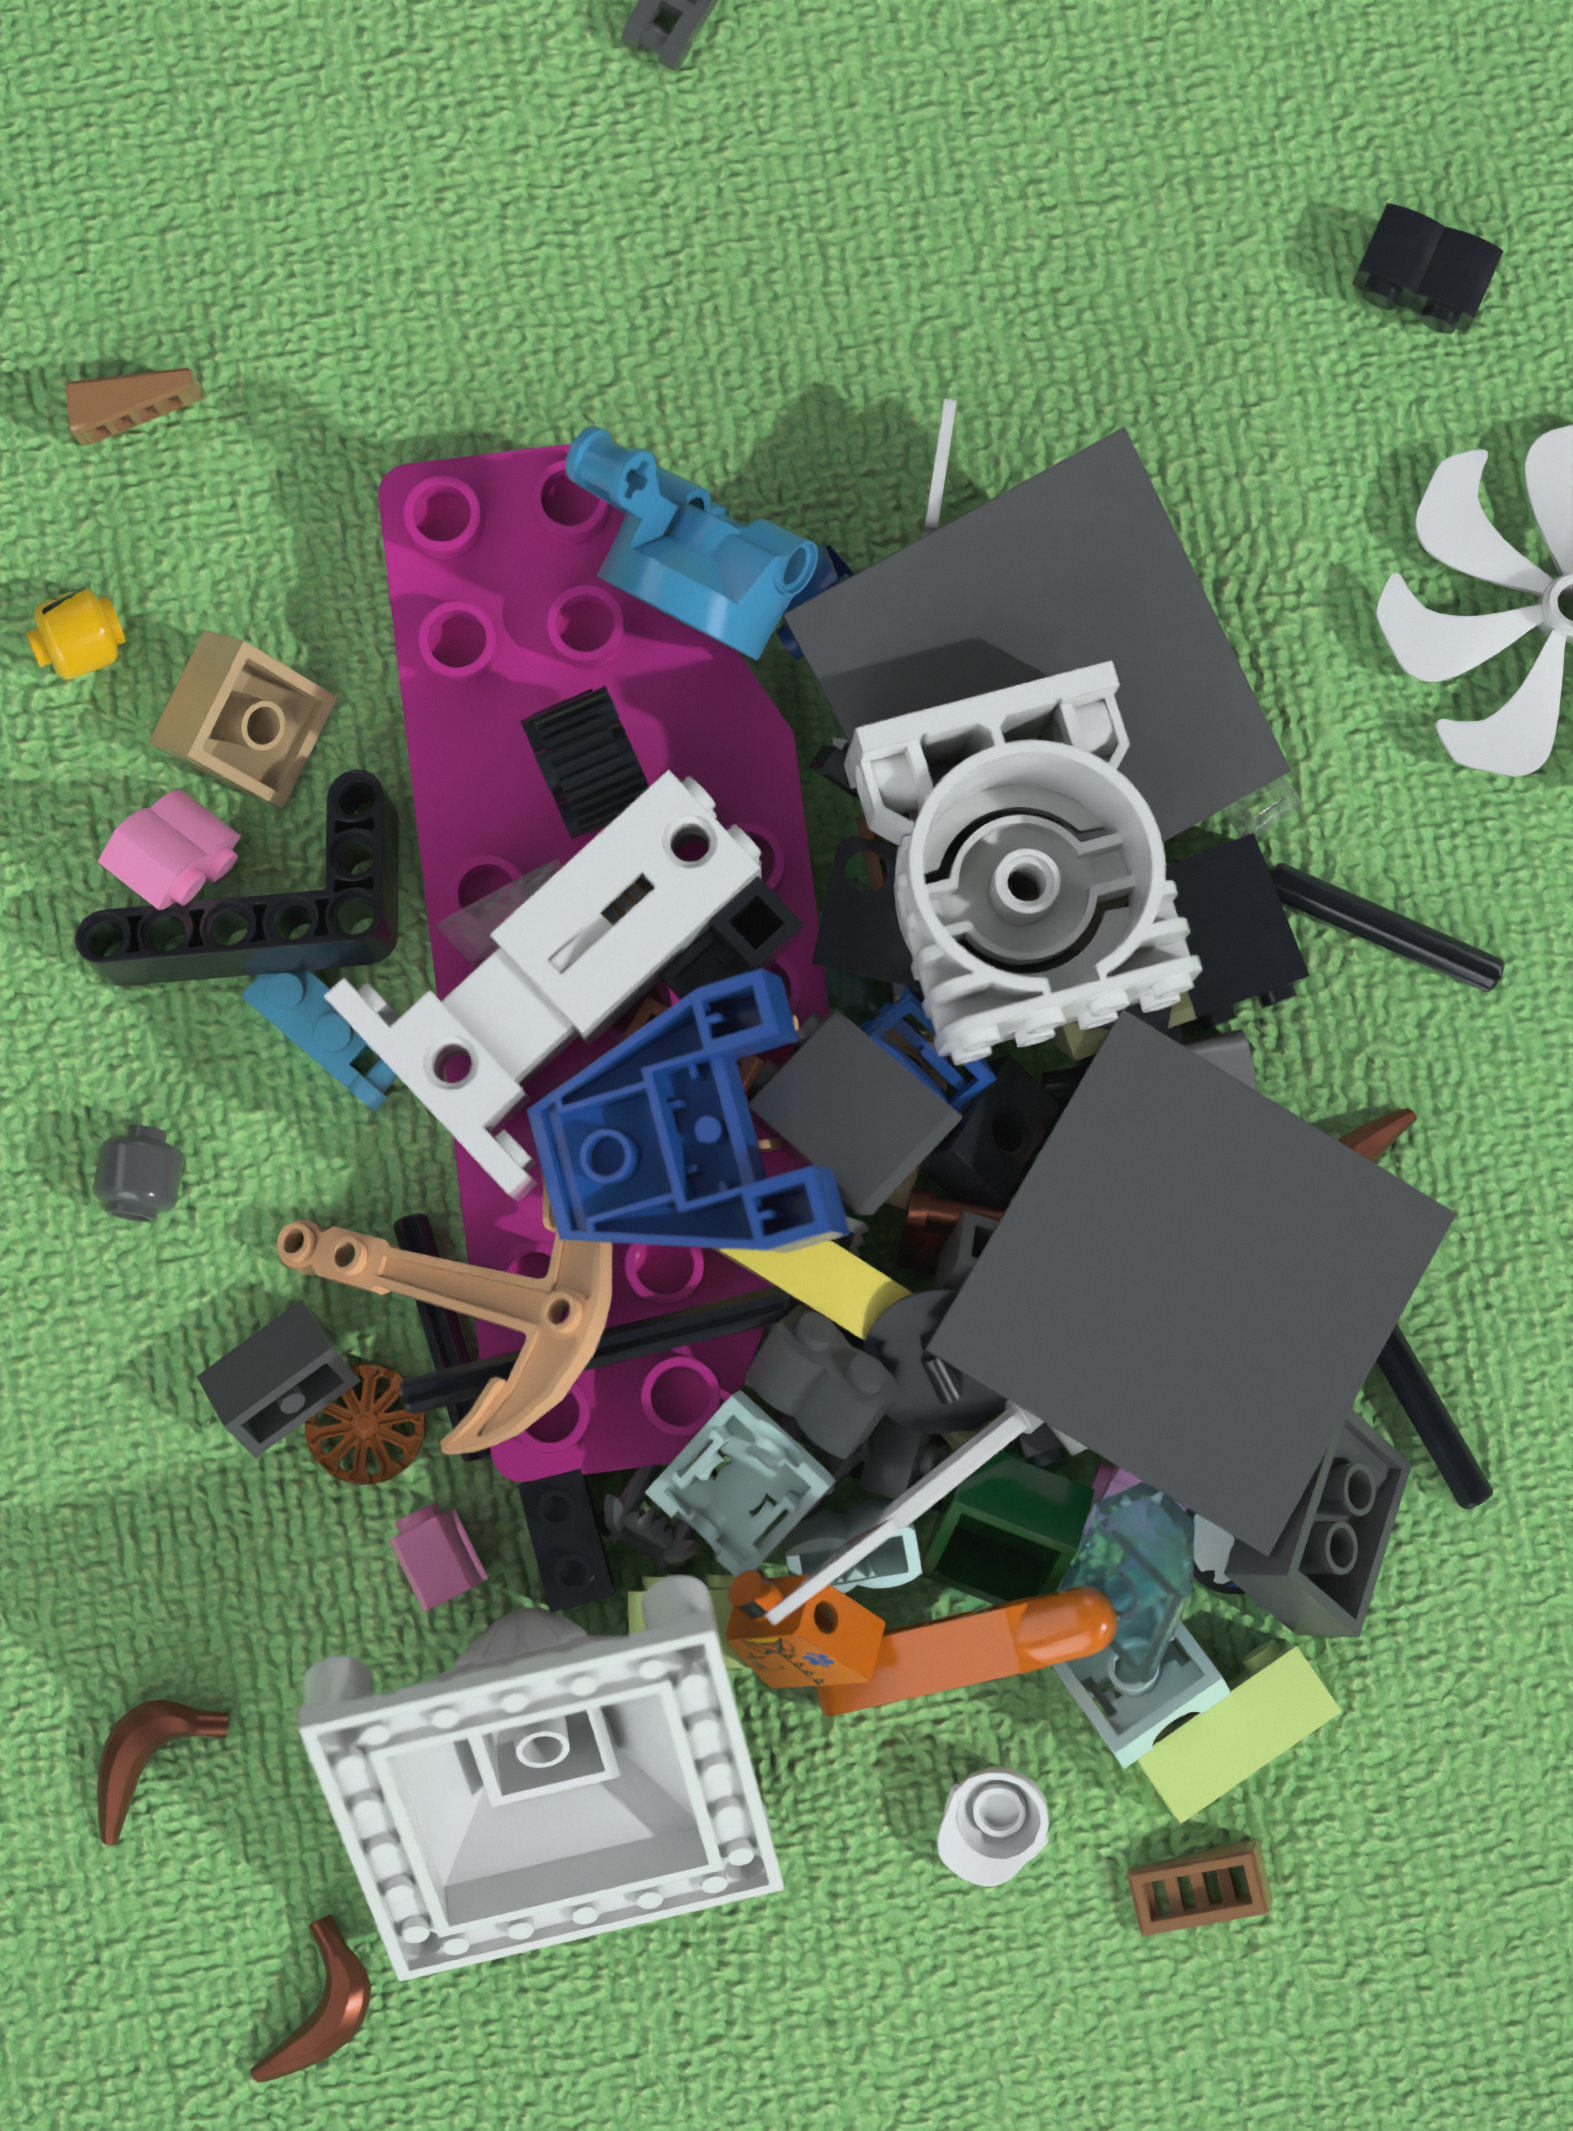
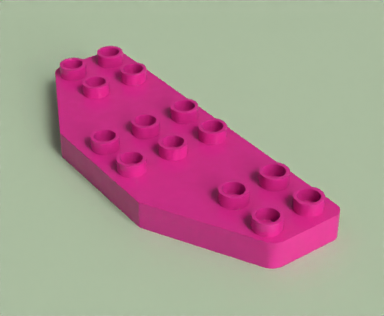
[378,444,830,1482]

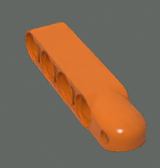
[815,1586,1118,1717]

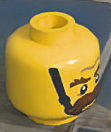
[25,587,126,680]

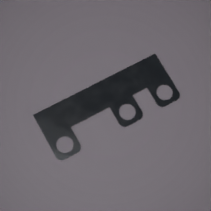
[812,836,1188,1035]

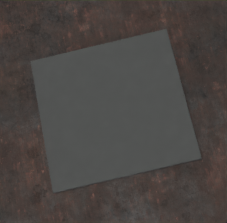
[783,427,1291,884]
[925,1009,1457,1556]

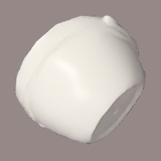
[937,1766,1049,1887]

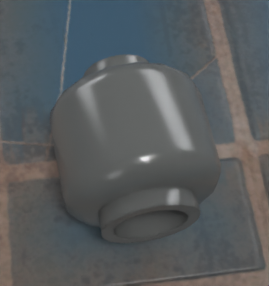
[93,1125,184,1223]

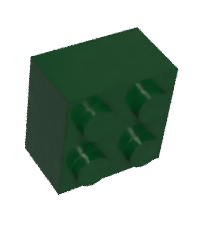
[920,1451,1095,1605]

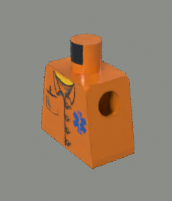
[726,1570,886,1689]

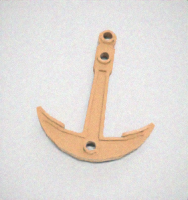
[277,1150,612,1455]

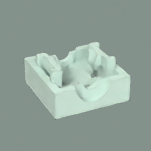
[645,1390,837,1578]
[1051,1579,1231,1769]

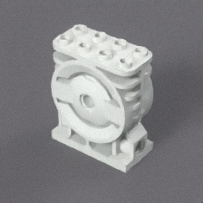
[843,660,1202,1065]

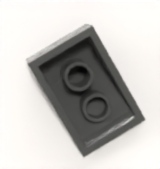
[1224,1407,1412,1638]

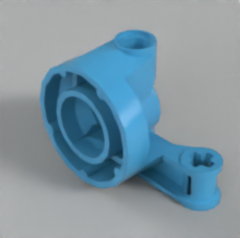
[565,426,818,661]

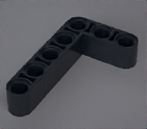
[75,770,399,986]

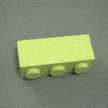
[1136,1640,1342,1824]

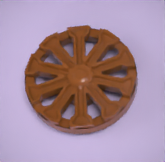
[305,1364,427,1485]

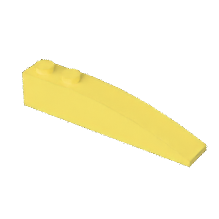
[712,1240,913,1343]

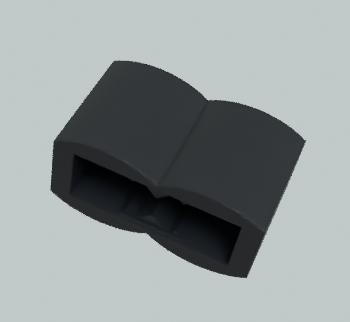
[1352,203,1503,334]

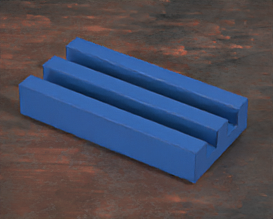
[860,985,997,1113]

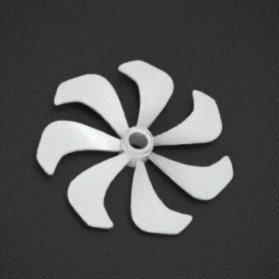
[1375,425,1573,777]

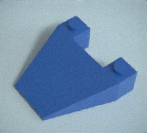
[527,968,850,1253]

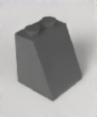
[746,1010,963,1215]

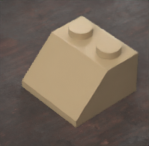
[148,630,338,809]

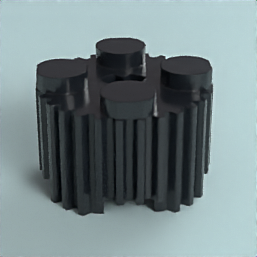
[520,686,650,839]

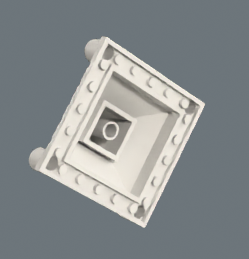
[297,1575,784,1982]

